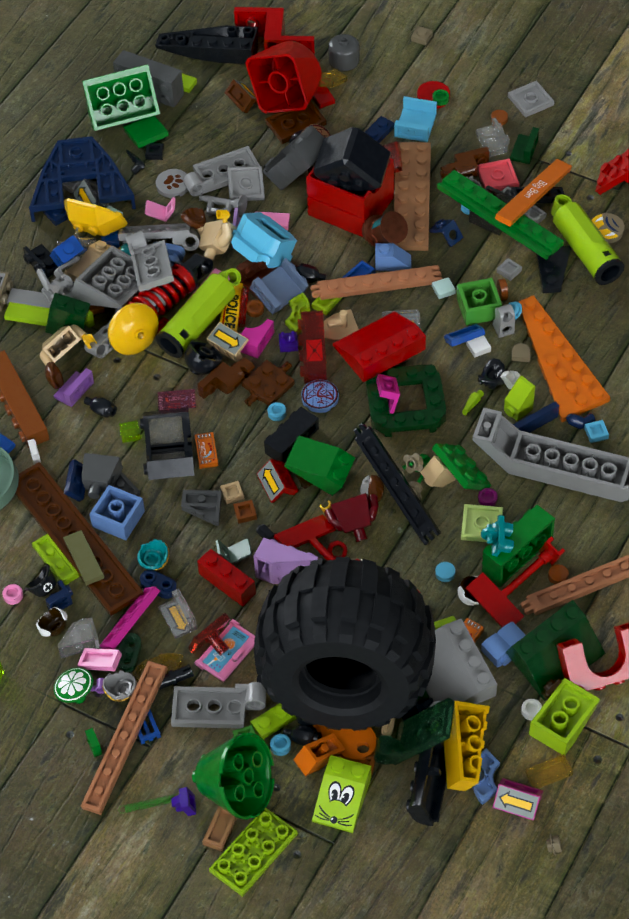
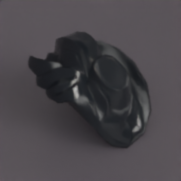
[478,358,506,389]

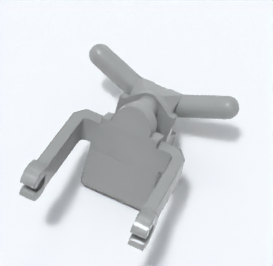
[36,256,80,304]

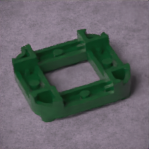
[366,364,446,437]

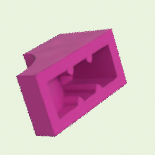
[239,319,275,359]

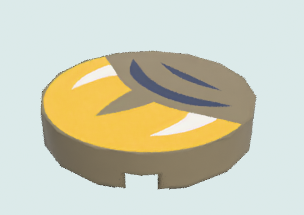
[591,213,625,243]

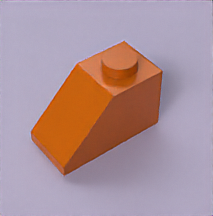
[293,733,345,776]

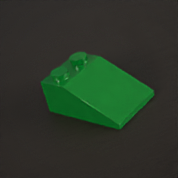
[284,436,355,496]

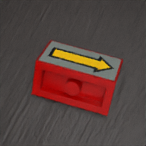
[257,459,299,503]

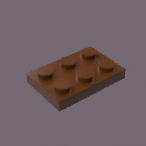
[265,101,327,144]

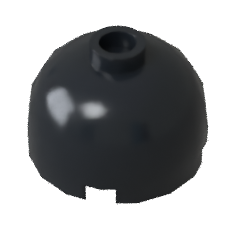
[185,340,223,375]

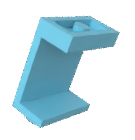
[394,96,437,142]

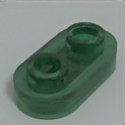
[118,633,142,672]

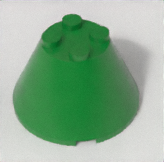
[192,733,275,820]

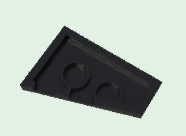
[536,246,571,293]

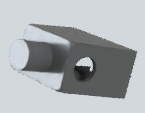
[82,453,123,499]

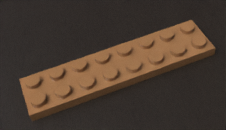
[394,142,431,251]

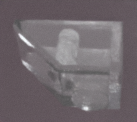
[58,617,100,658]

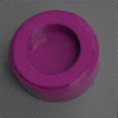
[478,488,498,506]

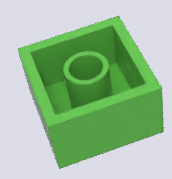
[456,278,502,326]

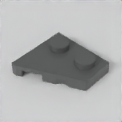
[181,490,222,526]

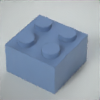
[90,485,145,540]

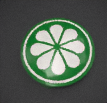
[54,668,94,704]

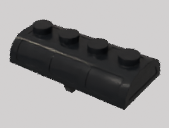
[406,729,447,826]

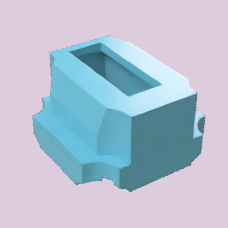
[231,212,297,268]

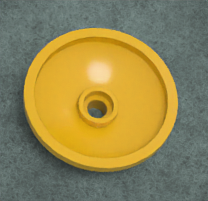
[108,303,159,355]

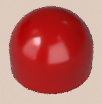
[327,540,347,558]

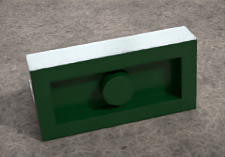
[510,127,539,164]

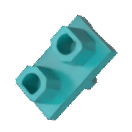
[481,515,514,556]

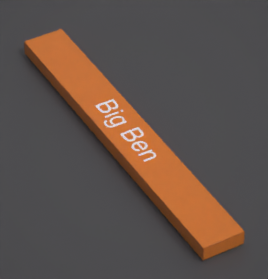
[495,159,572,227]

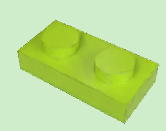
[250,703,296,740]

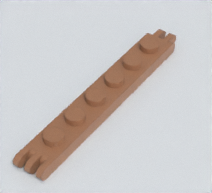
[310,265,443,300]
[520,555,629,615]

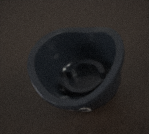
[24,564,57,597]

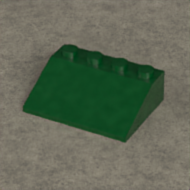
[506,600,606,701]

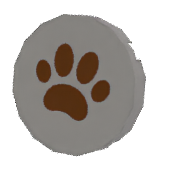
[156,169,188,198]

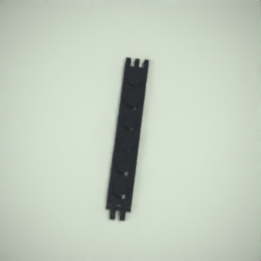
[353,422,441,545]

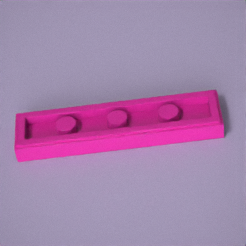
[100,586,160,650]

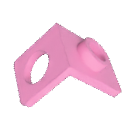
[145,197,176,222]

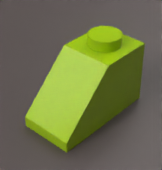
[504,375,535,422]

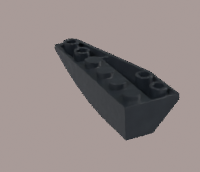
[155,25,258,64]

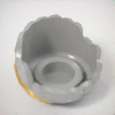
[102,670,137,702]

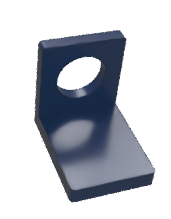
[429,219,463,247]

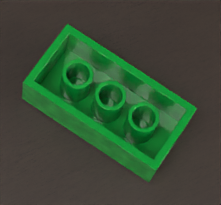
[482,505,555,588]

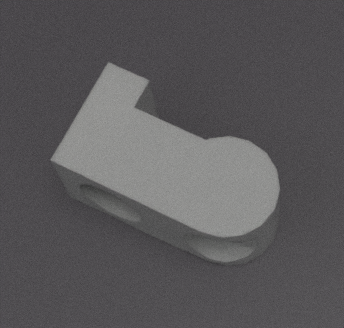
[492,304,515,338]

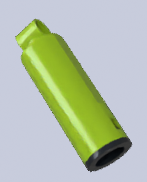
[551,194,624,285]
[156,268,241,358]

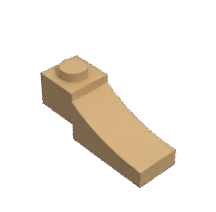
[64,240,111,282]

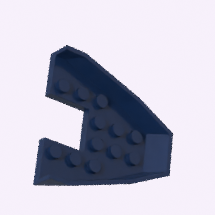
[29,136,136,222]

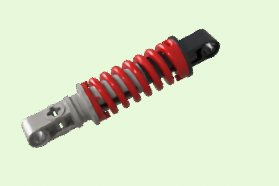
[84,253,213,358]

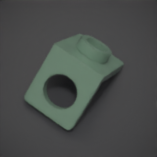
[215,539,252,565]

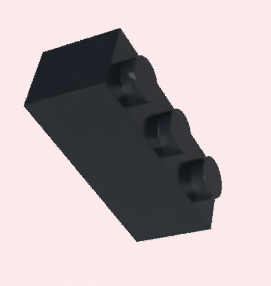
[264,407,319,463]

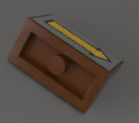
[224,79,258,113]

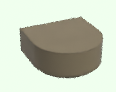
[511,343,530,362]

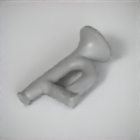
[199,194,247,216]

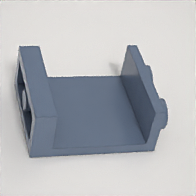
[250,258,309,315]

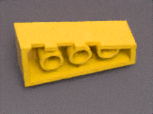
[444,700,490,791]

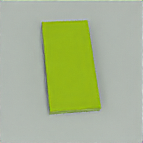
[209,808,298,897]

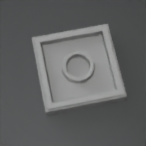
[508,80,554,118]
[227,166,265,201]

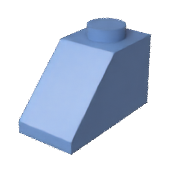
[375,243,411,271]

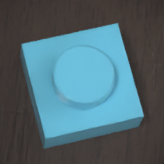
[584,420,609,443]

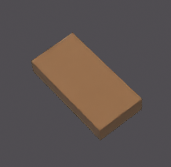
[202,806,237,852]

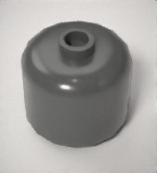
[328,34,360,71]

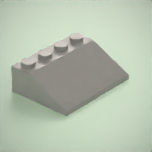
[71,246,154,309]
[426,619,497,704]

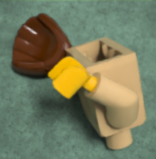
[181,207,237,261]
[40,325,97,389]

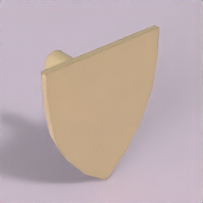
[315,309,359,340]

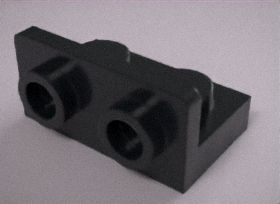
[23,244,58,278]

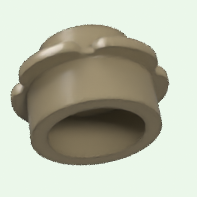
[546,834,563,855]

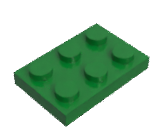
[432,443,491,490]

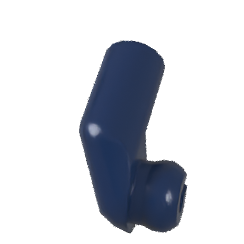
[566,413,596,429]

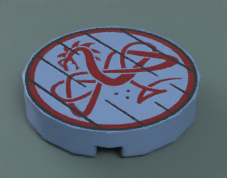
[301,379,339,413]

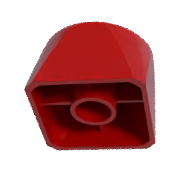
[245,41,322,114]

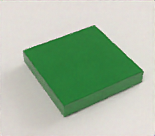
[123,116,169,148]

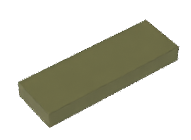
[63,530,104,586]

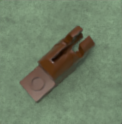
[440,147,489,179]
[197,358,255,399]

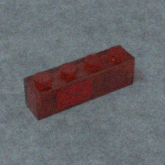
[298,311,327,384]

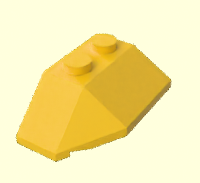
[64,198,128,237]

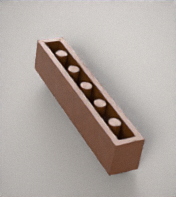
[0,350,49,448]

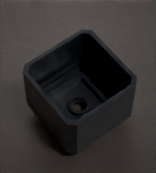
[313,127,391,196]

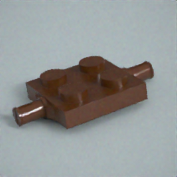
[242,359,295,406]

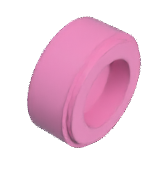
[2,584,23,605]

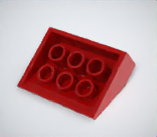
[333,311,426,382]

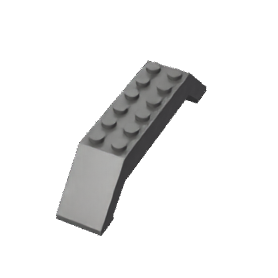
[472,407,629,502]

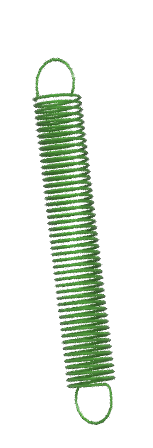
[118,794,179,813]

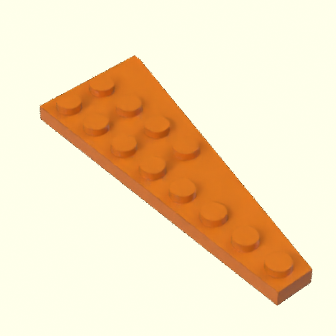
[518,295,610,422]

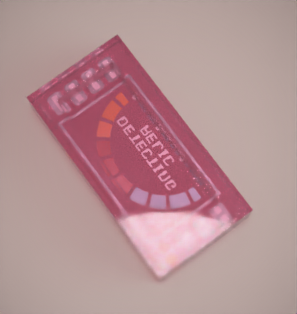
[158,389,196,411]

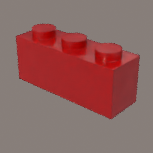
[197,549,256,607]

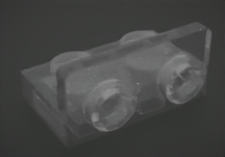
[476,118,510,157]

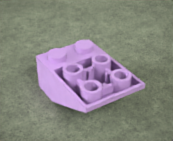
[254,538,318,584]

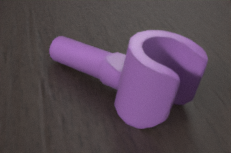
[90,678,105,694]

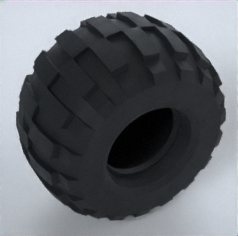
[254,557,436,731]

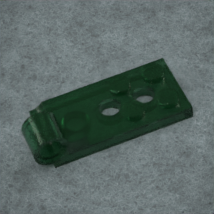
[374,698,455,765]

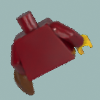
[320,475,384,542]

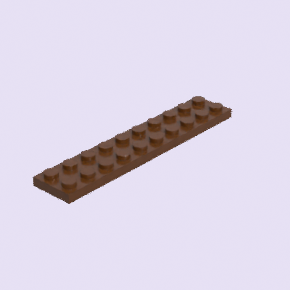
[15,462,144,616]

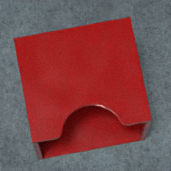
[306,158,394,238]

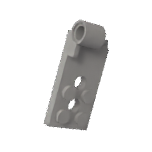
[118,223,200,251]

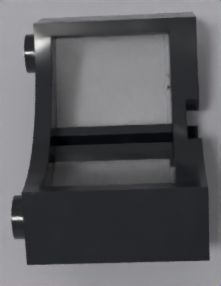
[140,408,195,480]

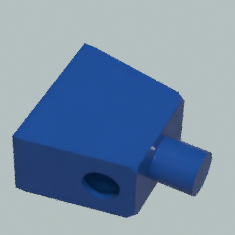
[50,235,87,267]

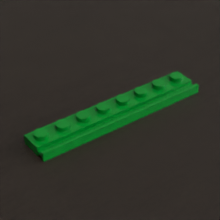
[437,170,564,260]

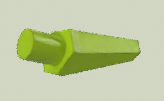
[462,390,484,416]

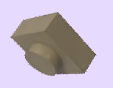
[411,26,433,45]

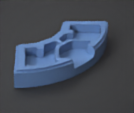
[473,748,500,805]

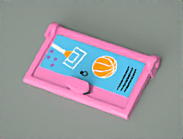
[194,619,255,682]

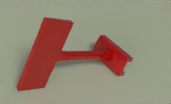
[274,514,360,561]
[465,536,565,628]

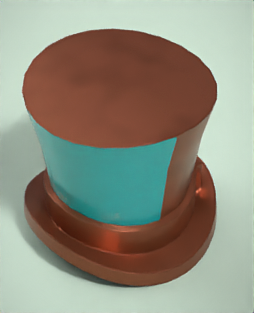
[362,211,408,247]

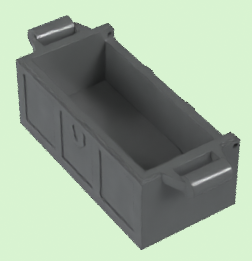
[262,126,324,190]

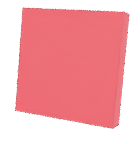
[477,158,519,193]

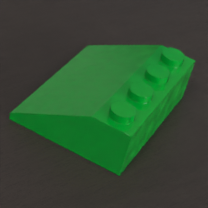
[82,64,160,131]

